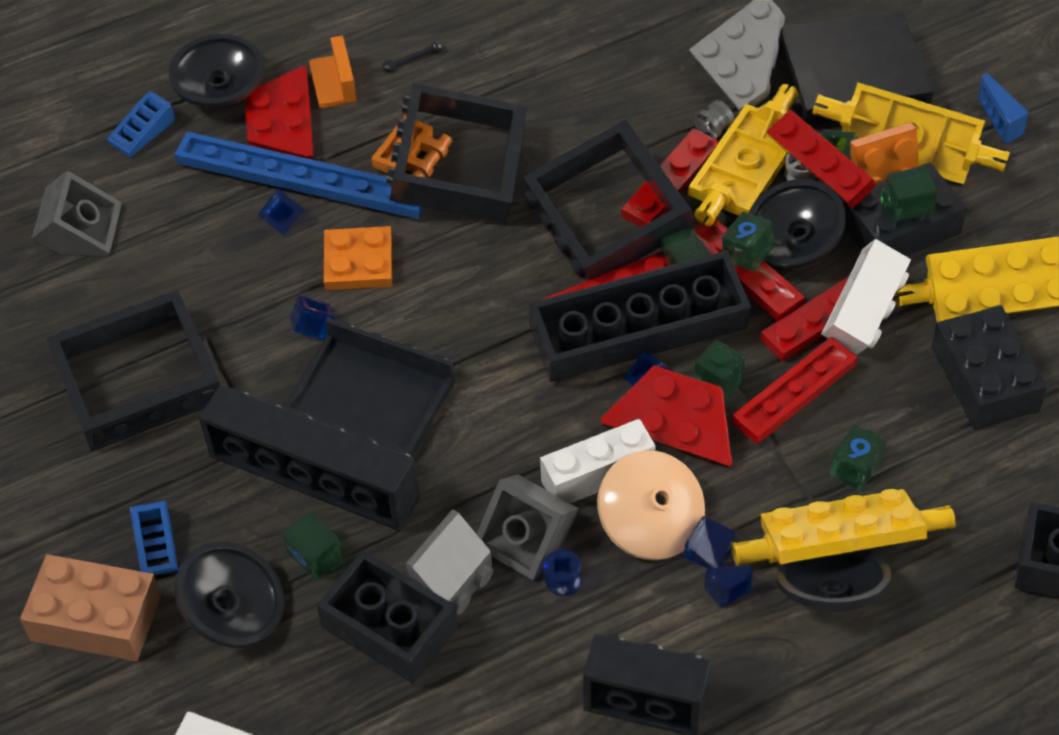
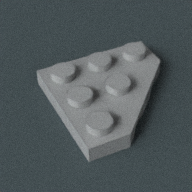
[689,0,785,112]

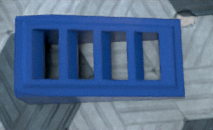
[977,73,1029,144]
[107,91,175,158]
[129,500,179,576]

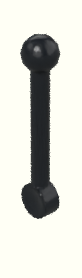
[383,41,443,73]

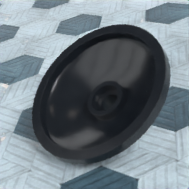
[169,34,264,108]
[745,179,846,269]
[174,542,284,648]
[776,549,891,613]

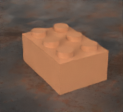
[20,554,161,662]

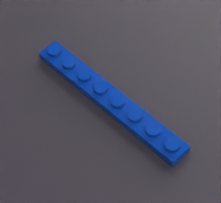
[174,132,424,219]

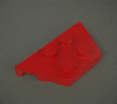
[245,66,314,160]
[600,366,733,467]

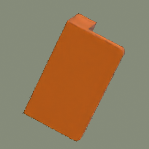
[309,36,357,108]

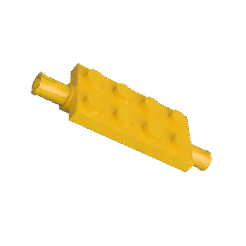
[812,82,1010,184]
[688,84,799,226]
[894,237,1059,322]
[732,489,955,566]

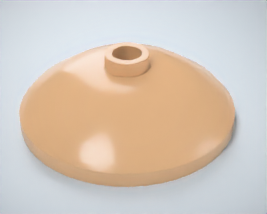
[597,450,705,561]

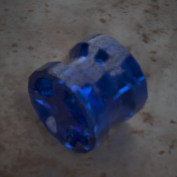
[543,549,582,597]

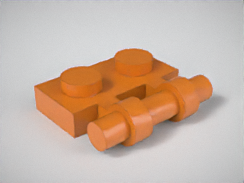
[371,116,452,178]

